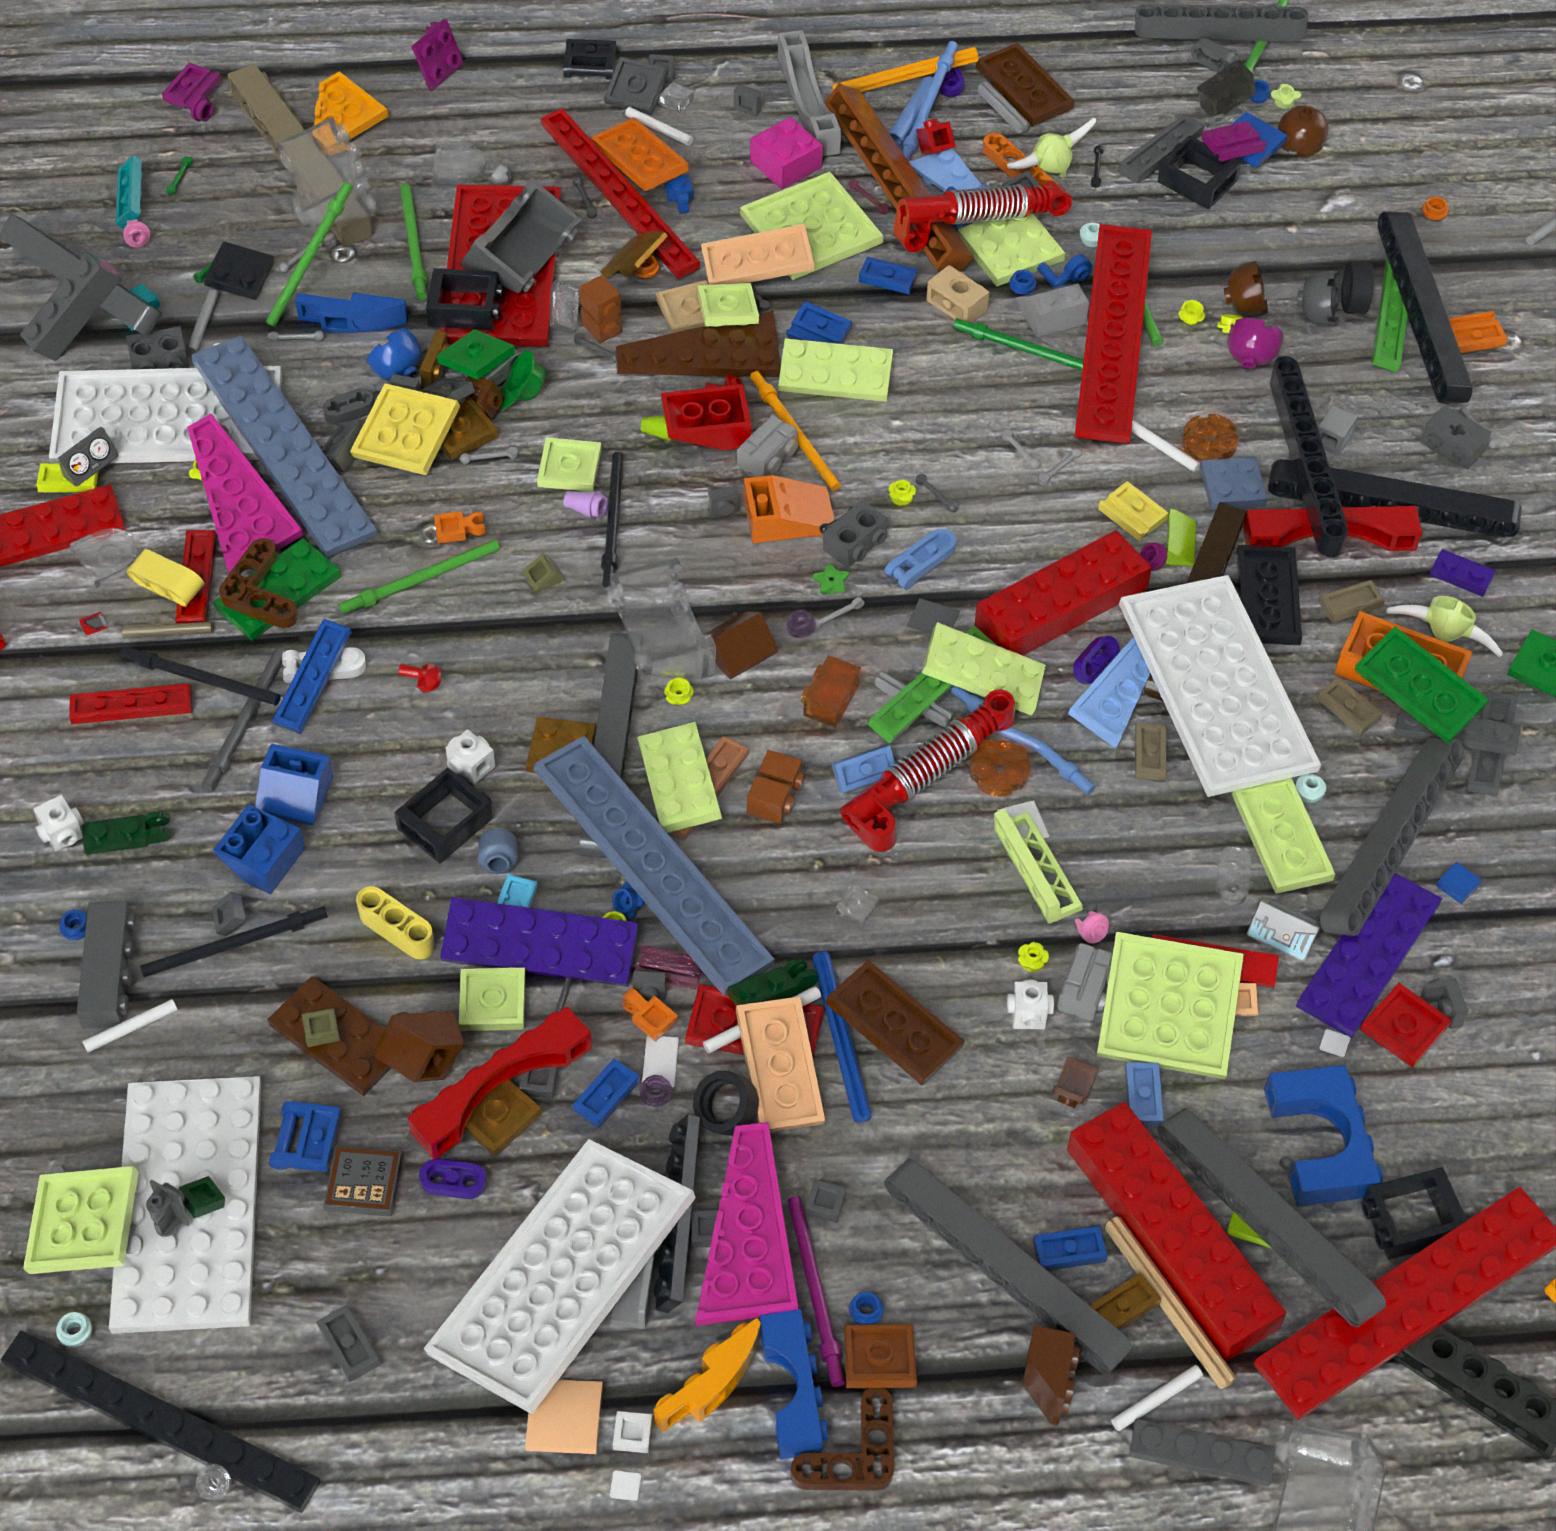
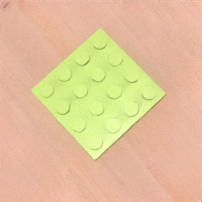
[740,172,883,280]
[1096,932,1244,1079]

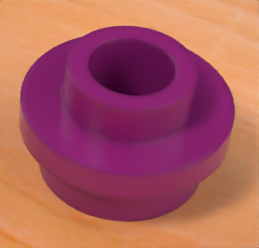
[190,96,213,121]
[1140,543,1167,571]

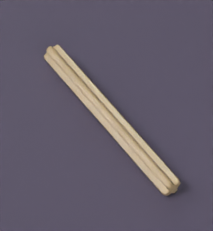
[1105,1216,1236,1389]

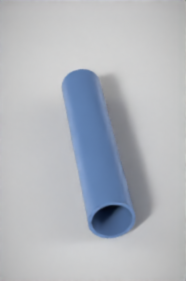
[889,77,933,147]

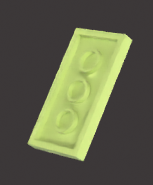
[778,339,893,402]
[922,622,1046,716]
[637,722,722,833]
[1232,778,1335,894]

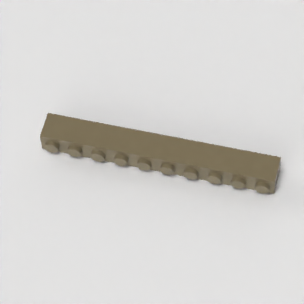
[227,64,373,247]

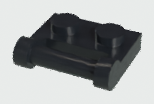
[563,39,617,79]

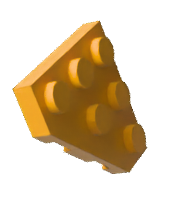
[312,71,388,153]

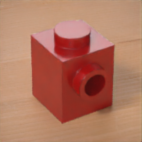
[916,118,956,154]

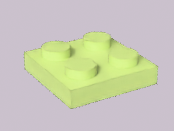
[697,283,759,327]
[537,437,602,492]
[458,967,525,1031]

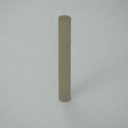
[122,622,212,639]

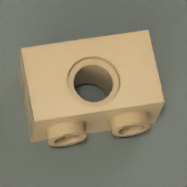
[927,265,989,323]

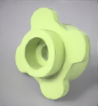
[1271,84,1301,109]

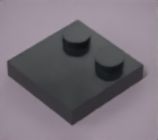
[204,241,274,300]

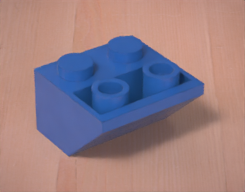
[255,744,334,826]
[213,804,305,895]

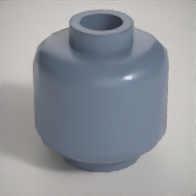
[477,828,518,874]

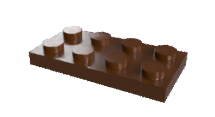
[976,42,1075,126]
[825,960,965,1085]
[267,976,391,1097]

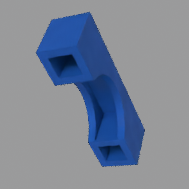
[760,1309,828,1460]

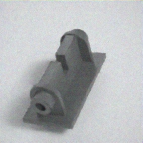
[146,1179,191,1237]

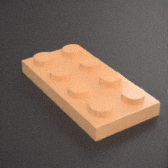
[701,224,815,285]
[735,996,825,1132]

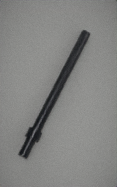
[601,452,624,588]
[120,646,280,706]
[140,906,328,977]

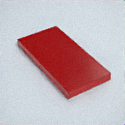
[685,984,824,1059]

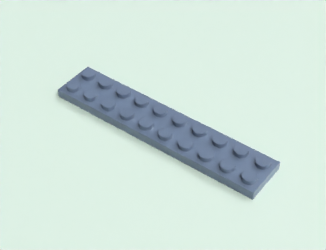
[192,335,377,558]
[534,736,775,996]

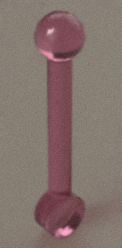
[848,179,889,214]

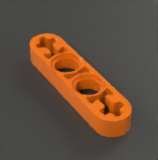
[983,133,1054,186]

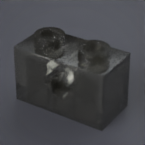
[1197,59,1256,121]

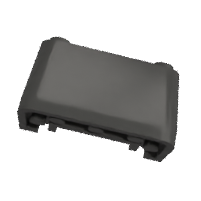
[460,178,581,294]

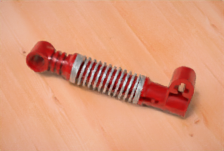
[893,181,1072,253]
[840,689,1015,852]

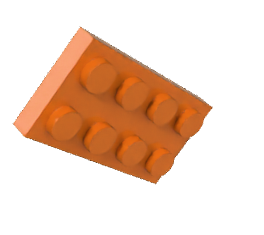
[591,118,689,191]

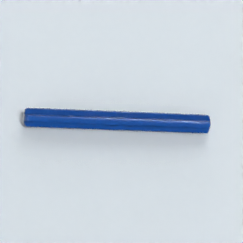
[813,951,871,1123]

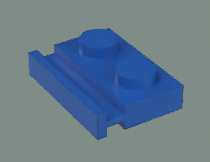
[786,301,853,344]

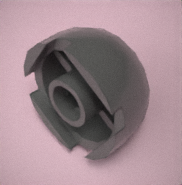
[1297,271,1342,325]

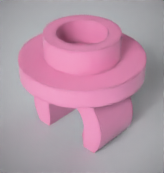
[123,219,150,248]
[1075,911,1109,944]

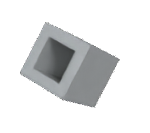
[1318,406,1358,456]

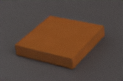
[844,1324,917,1388]

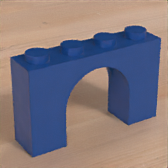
[1264,1065,1383,1207]

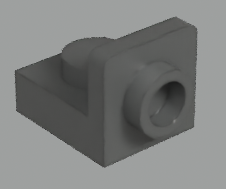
[1420,978,1468,1029]

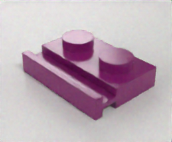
[162,63,222,108]
[1201,121,1266,162]

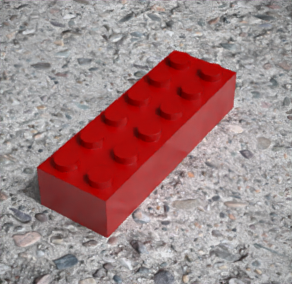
[974,530,1152,656]

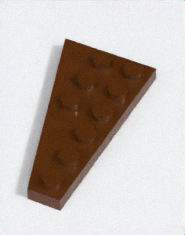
[615,310,781,377]

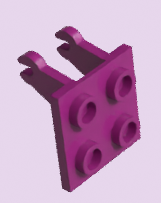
[411,19,464,90]

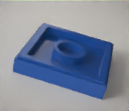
[1231,111,1288,168]

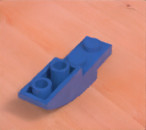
[295,293,408,333]

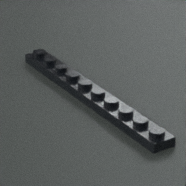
[1,1330,321,1513]

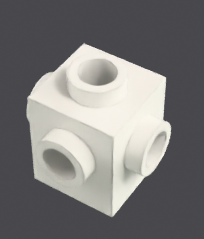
[446,729,495,785]
[33,795,84,852]
[1007,980,1054,1029]

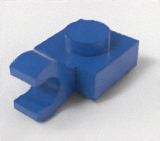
[663,174,694,214]

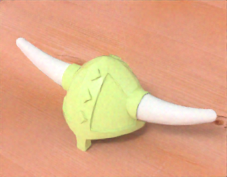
[1007,118,1096,178]
[1386,596,1503,657]

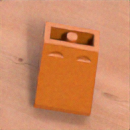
[744,475,834,544]

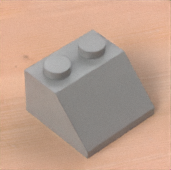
[1016,284,1089,337]

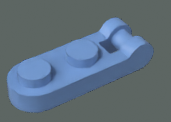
[884,529,957,590]

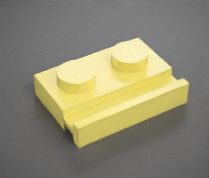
[1098,481,1169,542]

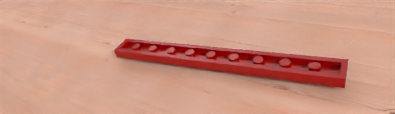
[541,108,700,279]

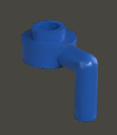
[1037,254,1092,287]

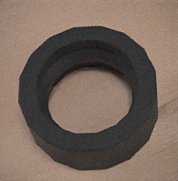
[1342,262,1374,314]
[693,1071,759,1136]

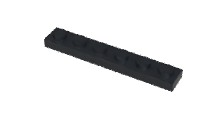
[654,1114,700,1314]

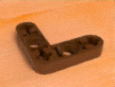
[219,538,298,628]
[790,1388,894,1491]

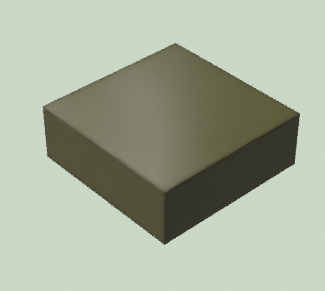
[302,1008,340,1047]

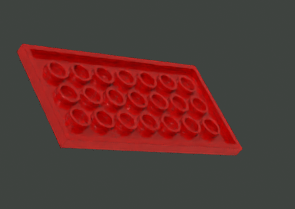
[439,184,561,347]

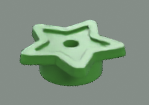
[812,563,849,594]

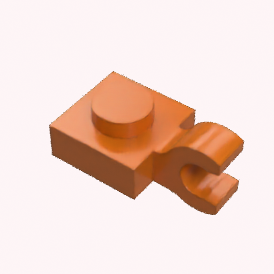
[622,988,678,1042]

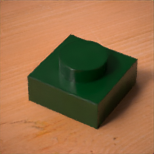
[178,1176,225,1219]

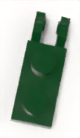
[82,811,171,855]
[727,957,818,1006]

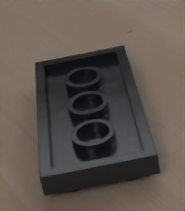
[1236,545,1302,645]

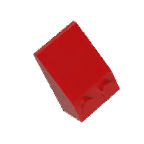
[661,384,752,450]

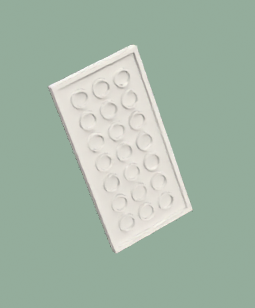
[49,366,282,463]
[1119,575,1321,797]
[109,1076,262,1334]
[424,1139,696,1414]

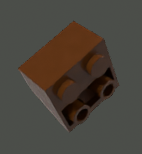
[374,1010,464,1082]
[1022,1325,1080,1426]

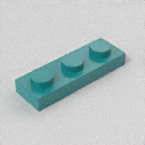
[115,155,143,229]

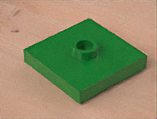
[437,329,515,380]
[1507,629,1556,697]

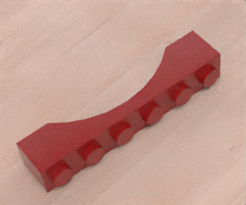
[1243,506,1422,551]
[407,1006,592,1160]

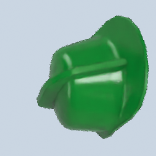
[499,350,546,410]

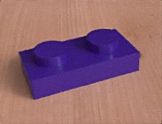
[1430,549,1496,597]

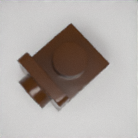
[465,376,505,418]

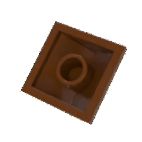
[696,611,778,680]

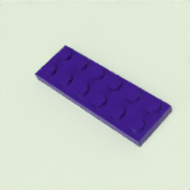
[1296,873,1443,1038]
[440,897,639,987]

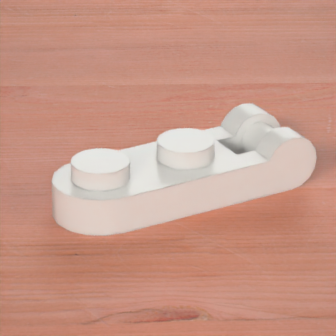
[282,647,367,684]

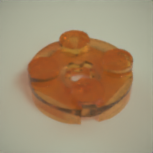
[1182,414,1239,461]
[969,739,1030,797]

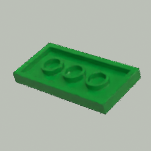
[213,538,342,641]
[1355,626,1489,744]

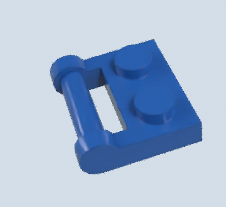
[268,1101,342,1172]

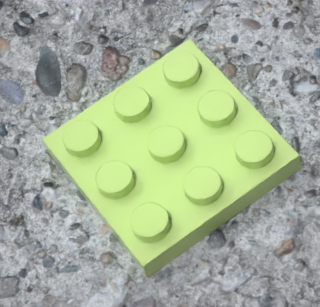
[957,213,1066,287]
[23,1166,139,1274]

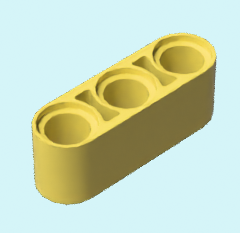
[126,549,204,607]
[356,886,435,960]

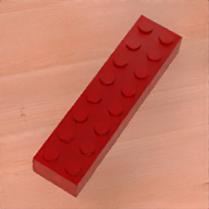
[1067,1101,1287,1362]

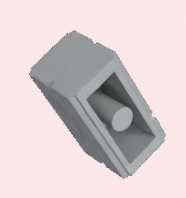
[737,415,798,477]
[1057,943,1113,1021]

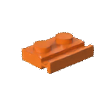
[1448,311,1508,353]

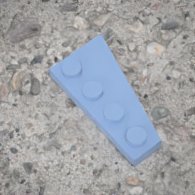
[1068,637,1150,749]

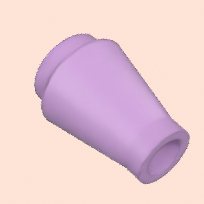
[564,491,608,519]

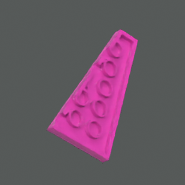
[187,414,303,574]
[695,1122,798,1326]

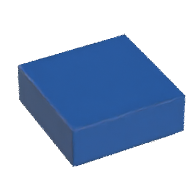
[1436,862,1482,904]

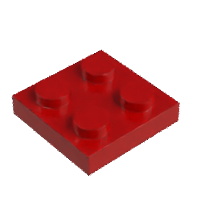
[1360,983,1452,1068]

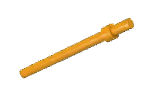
[750,371,841,491]

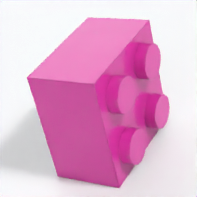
[750,117,823,189]

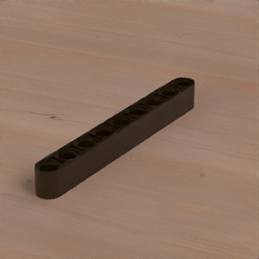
[1143,502,1247,701]

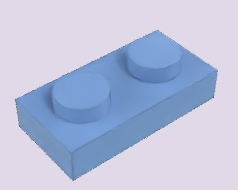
[831,744,896,793]
[1125,1062,1164,1127]

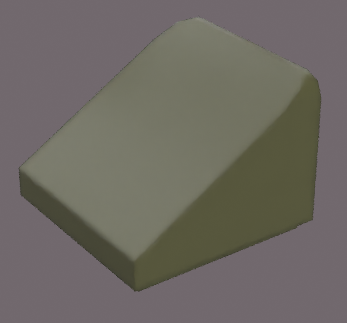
[522,553,565,593]

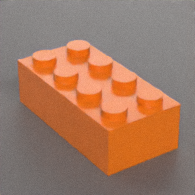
[1334,611,1472,691]

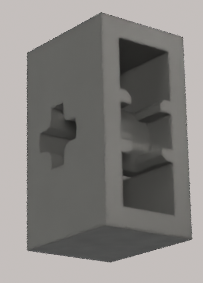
[1421,406,1491,470]

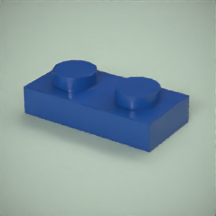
[859,257,918,295]
[573,1058,640,1128]
[1033,1226,1108,1271]

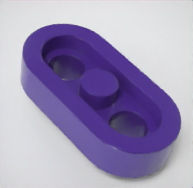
[931,67,965,97]
[1073,636,1120,684]
[419,1159,487,1199]

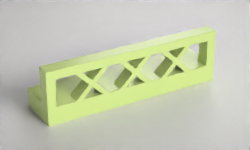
[994,809,1083,924]

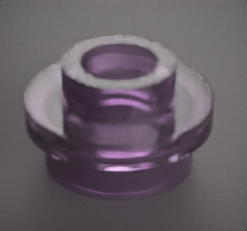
[787,610,816,638]
[639,1075,672,1107]

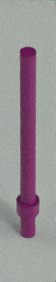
[788,1196,845,1387]

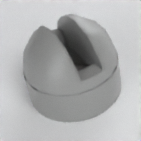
[489,163,511,185]

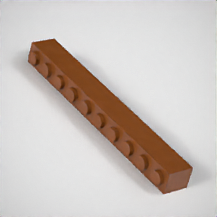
[824,83,974,272]

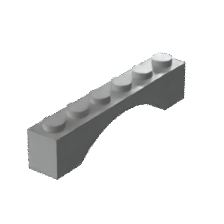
[778,30,841,157]

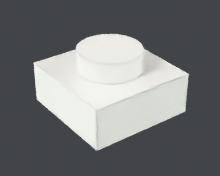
[613,1411,652,1453]

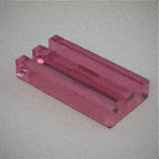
[635,945,702,990]

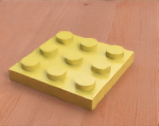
[350,383,460,475]

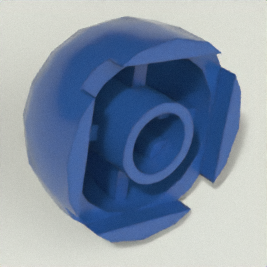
[366,328,422,381]

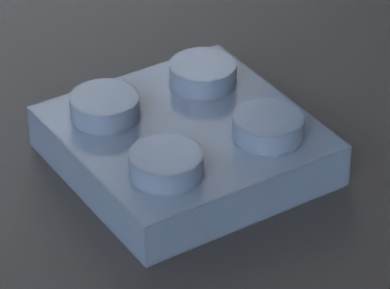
[1200,456,1267,510]

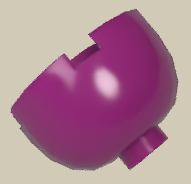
[1227,318,1284,369]

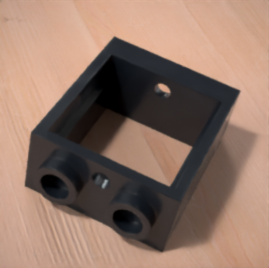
[1157,135,1241,209]
[426,268,504,330]
[394,767,493,864]
[1361,1167,1468,1260]

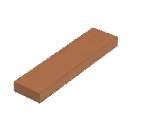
[659,736,749,840]

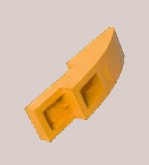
[653,1318,761,1433]

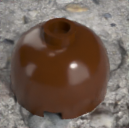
[1278,105,1328,156]
[1224,261,1268,316]

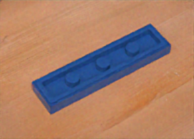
[272,618,352,734]

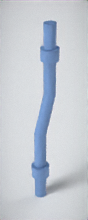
[901,41,958,162]
[951,686,1096,795]

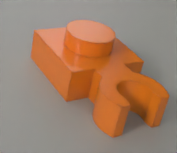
[434,511,485,544]

